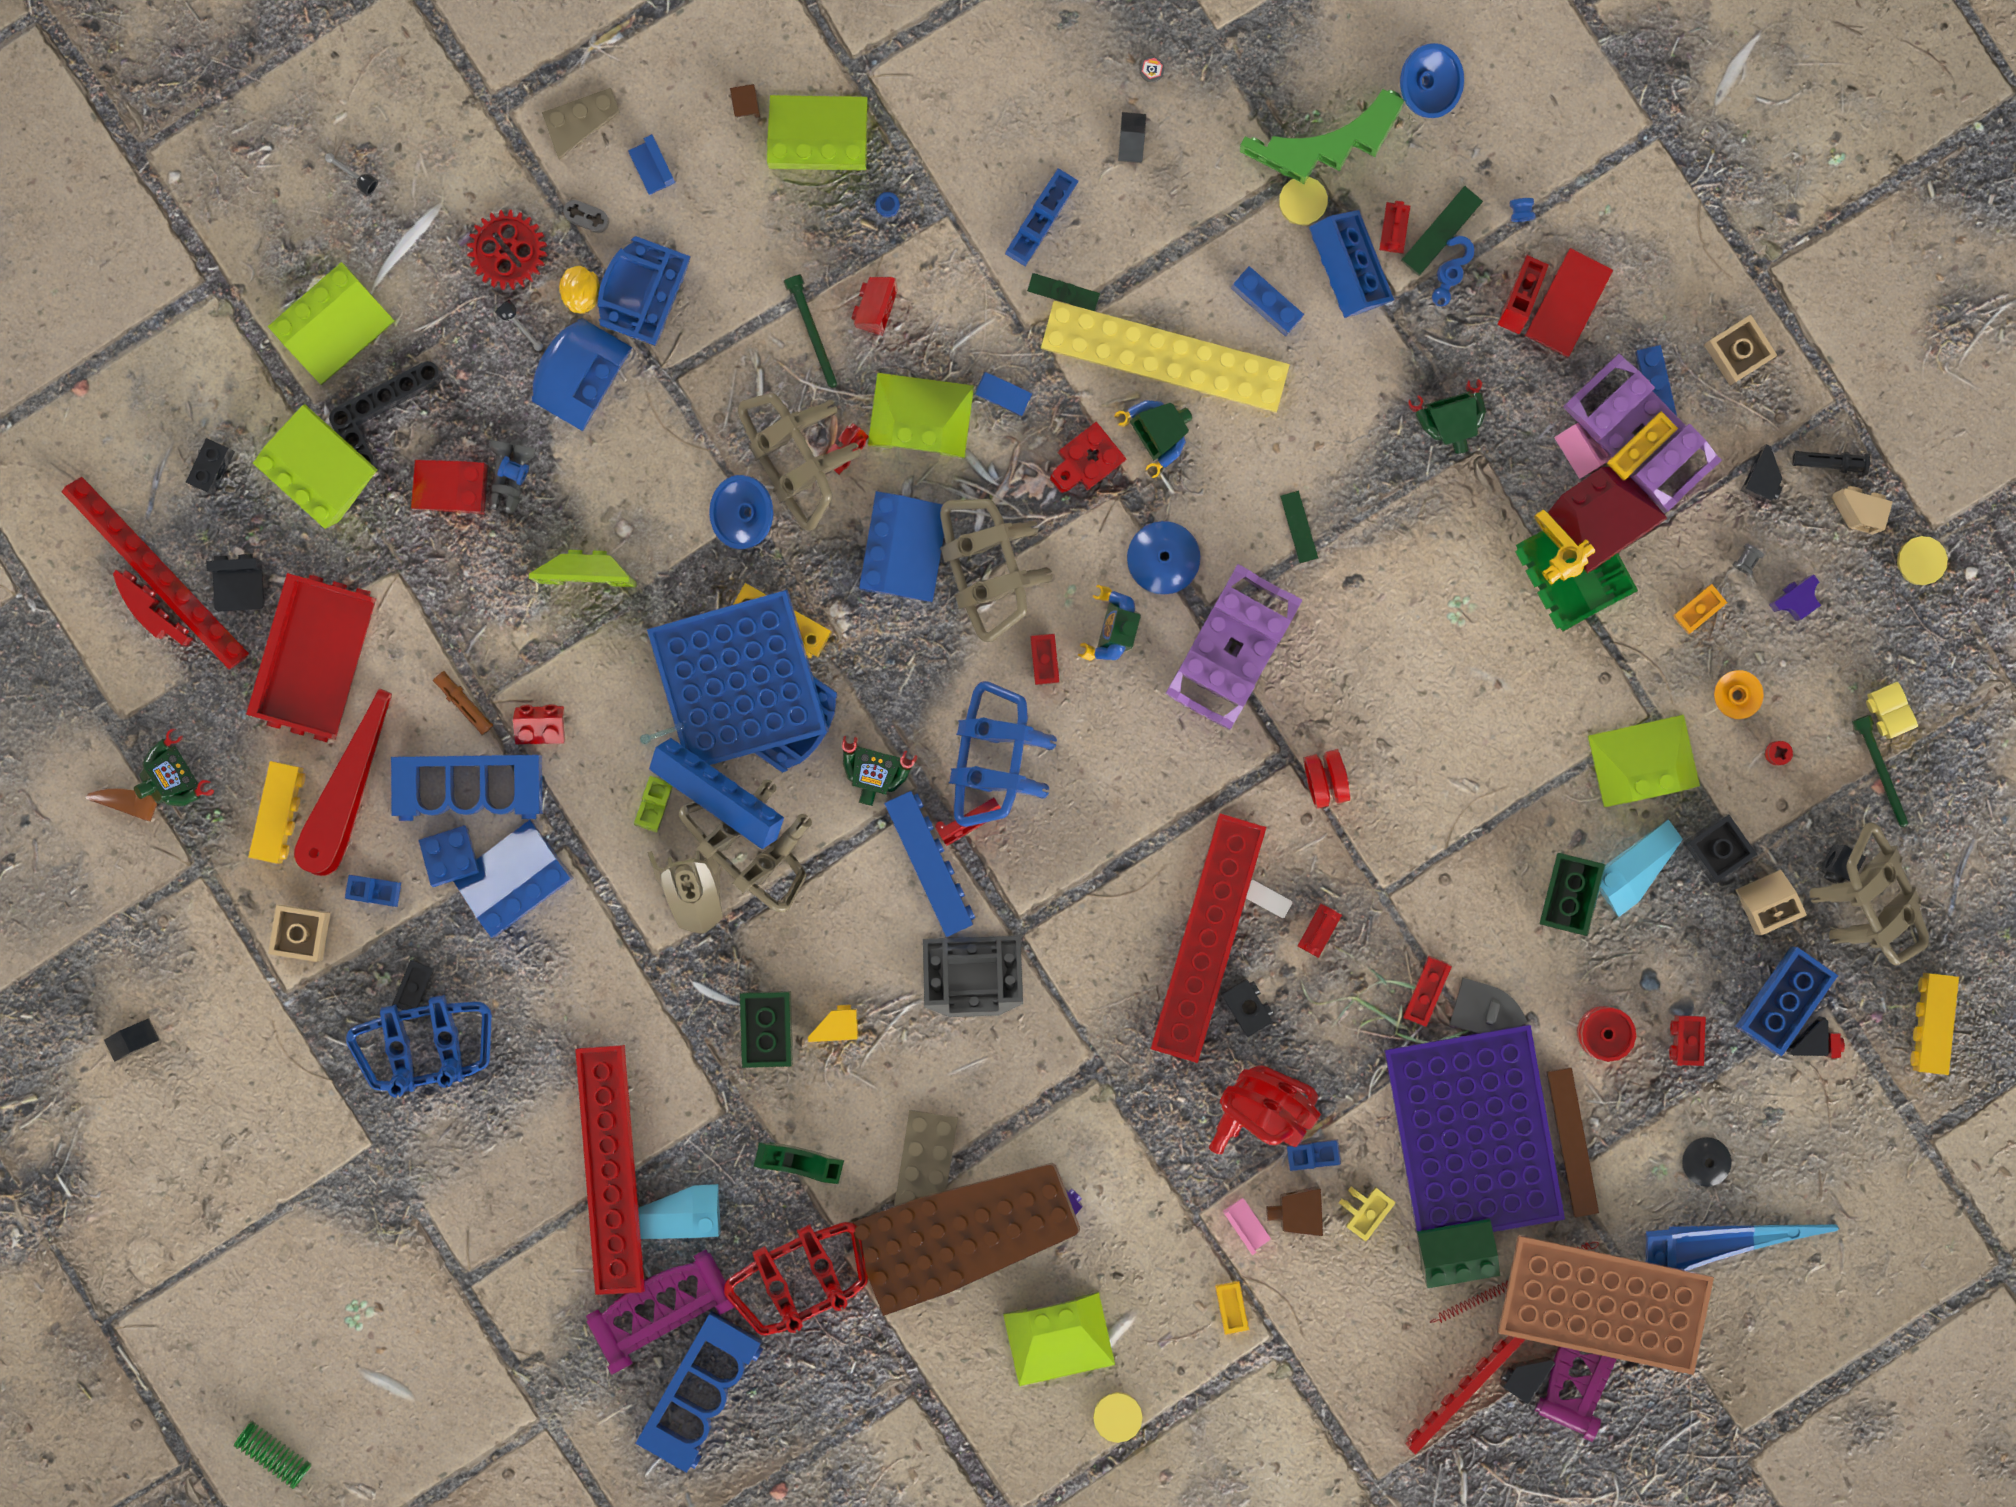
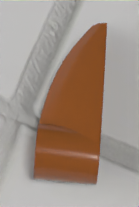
[85,789,157,822]

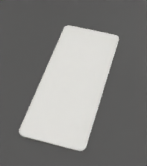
[1246,880,1292,918]

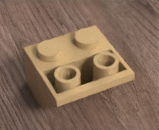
[1832,486,1892,535]
[1735,870,1807,935]

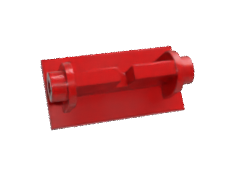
[1379,201,1411,254]
[826,423,869,475]
[1297,903,1342,958]

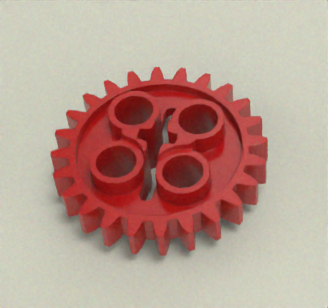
[467,210,547,290]

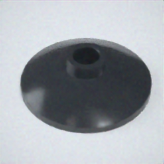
[1682,1137,1732,1187]

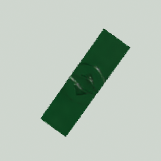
[1027,273,1100,311]
[1280,490,1318,564]

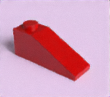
[1497,255,1549,334]

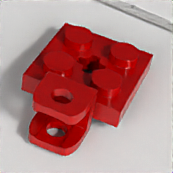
[1050,421,1127,493]

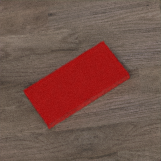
[1525,248,1614,358]

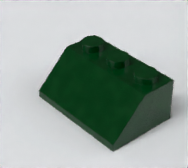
[1539,852,1606,937]
[1417,1219,1500,1289]

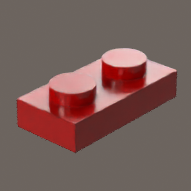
[1030,634,1060,685]

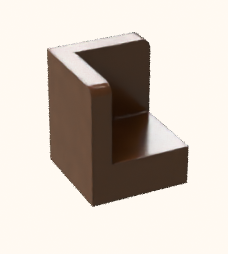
[730,84,761,118]

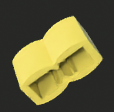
[1866,682,1918,739]

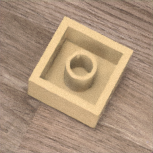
[1704,315,1777,386]
[268,905,331,962]

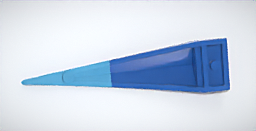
[1646,1224,1839,1271]

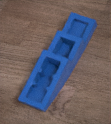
[1005,168,1079,267]

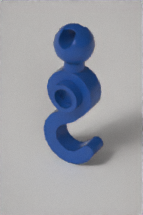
[1432,236,1474,307]

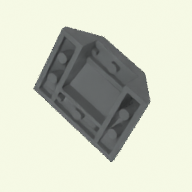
[923,936,1023,1017]

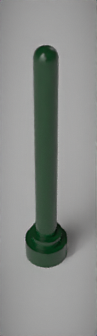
[783,274,837,388]
[1852,715,1908,827]

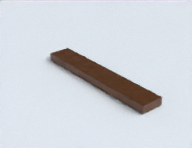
[1547,1067,1599,1218]

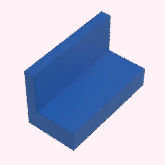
[628,134,675,195]

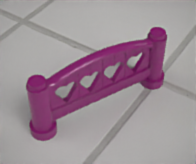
[586,1249,734,1375]
[1534,1346,1617,1442]

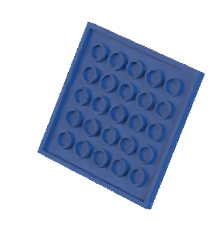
[647,589,829,765]

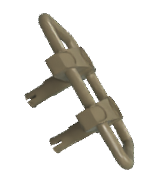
[738,393,861,531]
[940,499,1053,642]
[679,779,812,912]
[1810,822,1929,965]

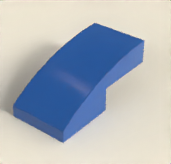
[975,372,1032,416]
[345,875,401,907]
[1287,1139,1341,1171]

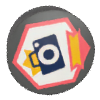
[1140,56,1164,82]

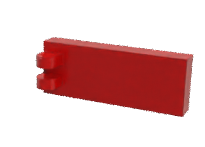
[935,797,1001,846]
[1403,956,1452,1027]

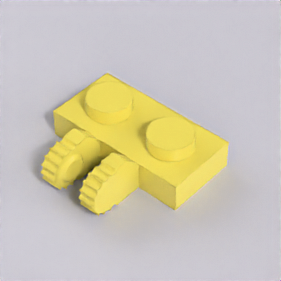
[1339,1186,1396,1242]

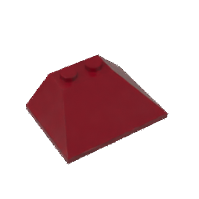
[1548,467,1667,574]

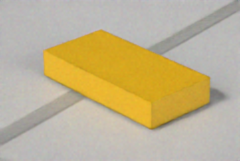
[1215,1281,1249,1335]

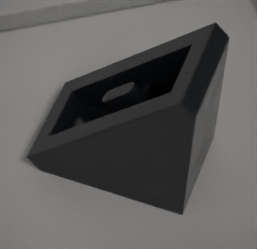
[1118,112,1146,163]
[1786,1016,1828,1056]
[104,1018,159,1062]

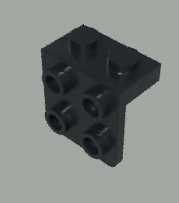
[206,554,264,612]

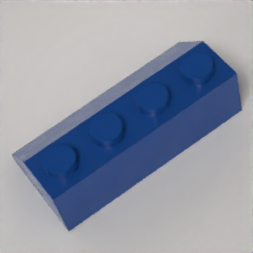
[1309,210,1394,318]

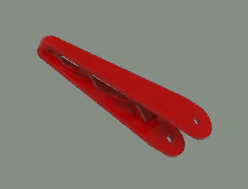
[294,689,392,876]

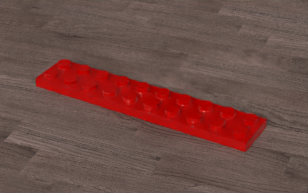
[1150,813,1267,1063]
[575,1045,645,1295]

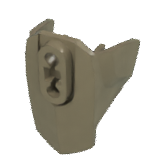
[647,851,723,934]

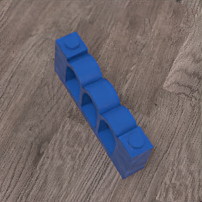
[391,755,543,821]
[635,1311,763,1473]

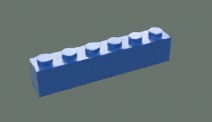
[649,738,784,849]
[884,791,975,937]

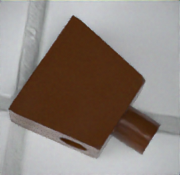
[1266,1186,1323,1236]

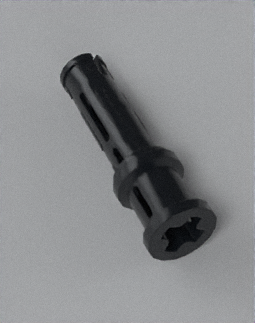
[1792,450,1870,475]

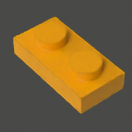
[1673,584,1728,634]

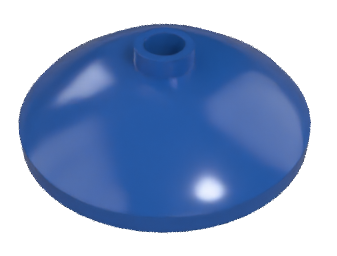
[1400,43,1464,118]
[709,475,773,549]
[1127,521,1200,595]

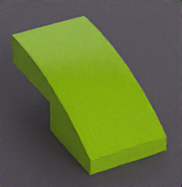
[634,776,673,833]

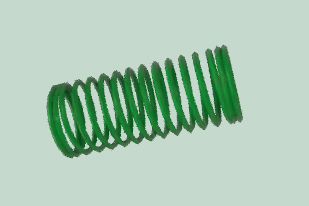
[233,1421,312,1489]

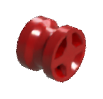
[1764,741,1793,766]

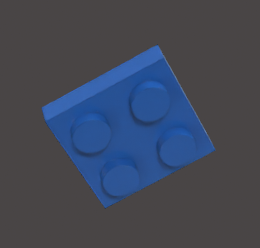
[419,825,480,887]

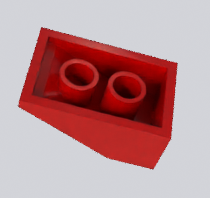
[851,277,898,336]
[411,460,489,515]

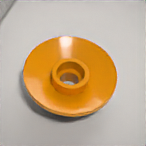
[1714,670,1764,719]

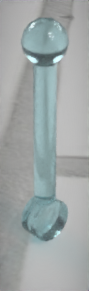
[640,722,684,744]

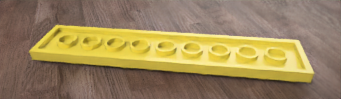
[1041,301,1290,412]

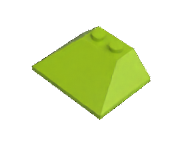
[868,373,974,458]
[529,550,637,587]
[1588,715,1700,807]
[1003,1292,1115,1386]

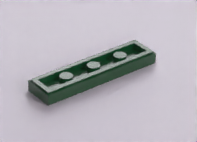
[1401,186,1483,276]

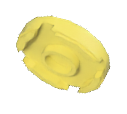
[1279,177,1328,226]
[1897,536,1948,585]
[1093,1392,1143,1443]

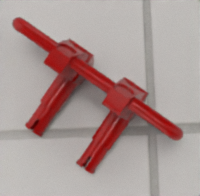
[1209,1065,1321,1154]
[724,1222,868,1335]

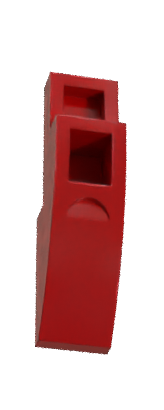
[113,570,193,646]

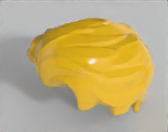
[559,266,600,314]

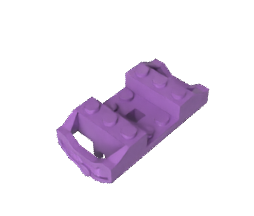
[1563,354,1722,513]
[1165,564,1302,730]

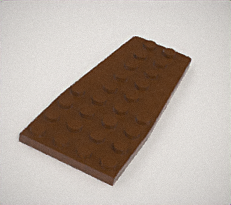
[851,1163,1080,1316]

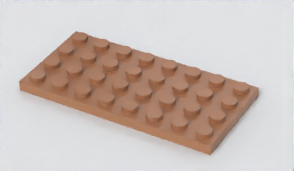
[1498,1235,1714,1375]

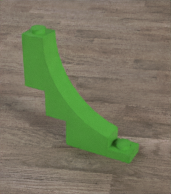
[1240,89,1404,184]

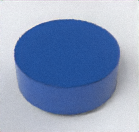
[875,192,900,218]

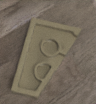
[542,88,620,160]

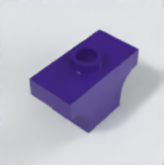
[1769,575,1821,621]

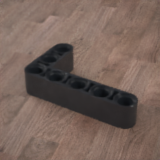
[329,361,442,469]

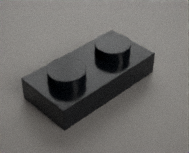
[392,960,434,1010]

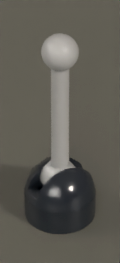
[325,153,378,196]
[495,299,543,351]

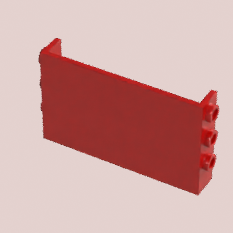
[246,573,376,743]

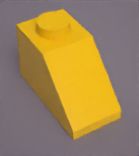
[808,1004,858,1042]

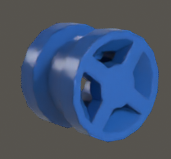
[1509,198,1536,222]

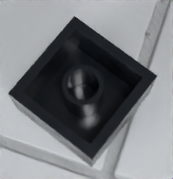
[1683,814,1757,883]

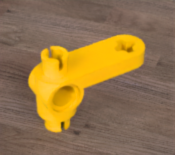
[1534,510,1595,585]

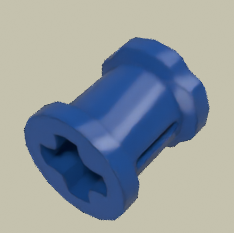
[497,456,529,486]

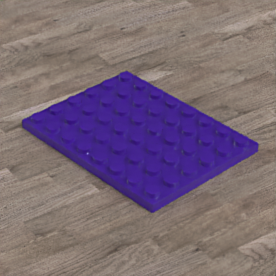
[1384,1025,1565,1239]

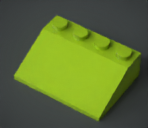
[767,95,868,170]
[267,262,395,385]
[253,404,377,529]

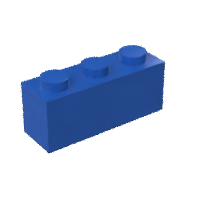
[1231,266,1304,337]

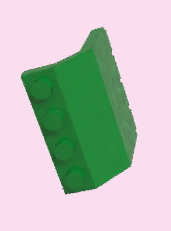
[1515,531,1638,632]

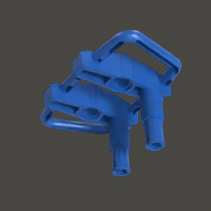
[949,681,1057,827]
[346,995,492,1098]

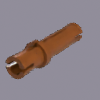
[433,671,494,736]

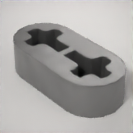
[563,200,609,233]

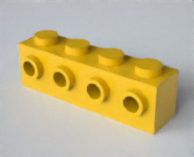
[733,583,832,659]
[248,761,305,864]
[1910,973,1959,1075]

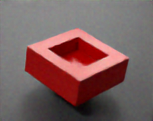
[1826,1032,1845,1058]

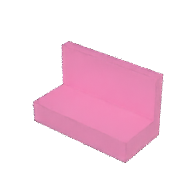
[1554,423,1611,479]
[1223,1198,1271,1255]

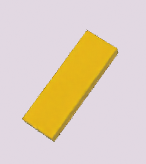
[1607,411,1678,480]

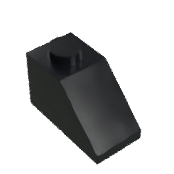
[1740,444,1783,503]
[1500,1357,1555,1404]

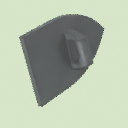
[1449,978,1527,1033]

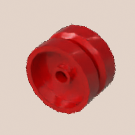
[1303,749,1350,809]
[1577,1006,1637,1062]

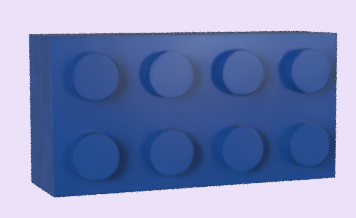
[1735,946,1838,1057]

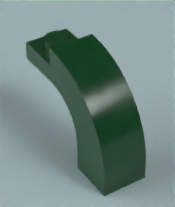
[754,1142,844,1184]

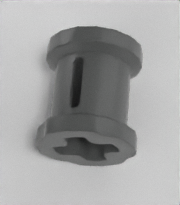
[1732,544,1764,576]

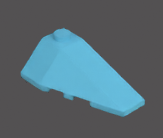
[1599,819,1683,917]
[638,1184,721,1239]

